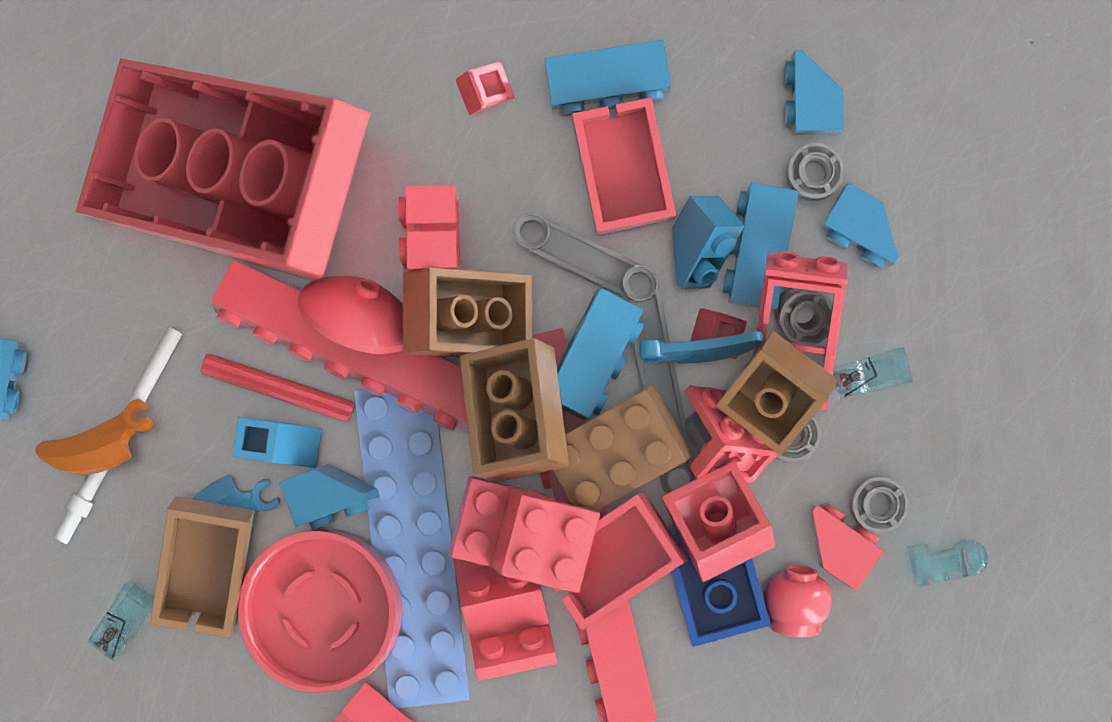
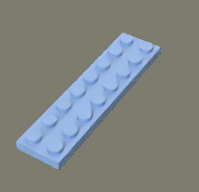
[354,390,470,709]

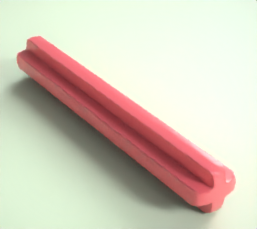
[200,354,354,422]

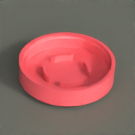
[238,529,402,693]

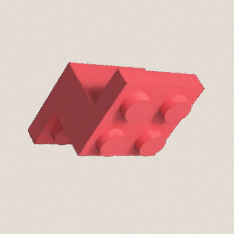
[448,476,600,593]
[453,558,557,681]

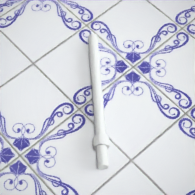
[53,327,182,544]

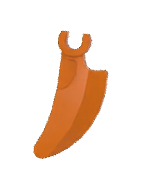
[35,399,154,475]

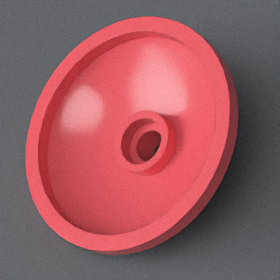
[298,276,403,354]

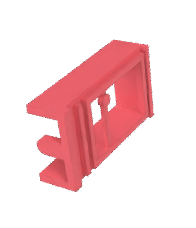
[752,251,848,410]

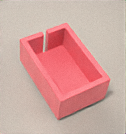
[572,97,676,235]
[398,185,461,271]
[553,492,689,630]

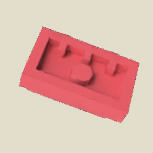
[685,385,778,484]

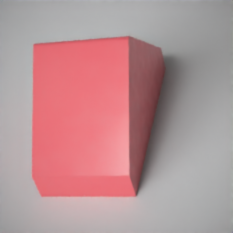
[75,58,370,281]

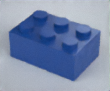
[667,524,771,647]

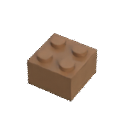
[716,331,838,456]

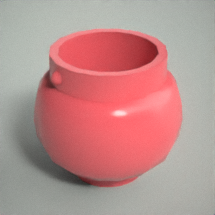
[764,565,832,637]

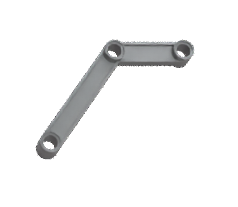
[514,213,697,494]

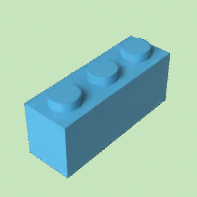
[545,40,671,115]
[722,182,799,311]
[557,288,645,420]

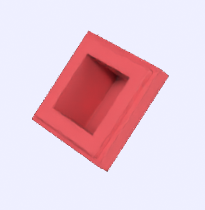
[456,61,515,115]
[690,308,747,359]

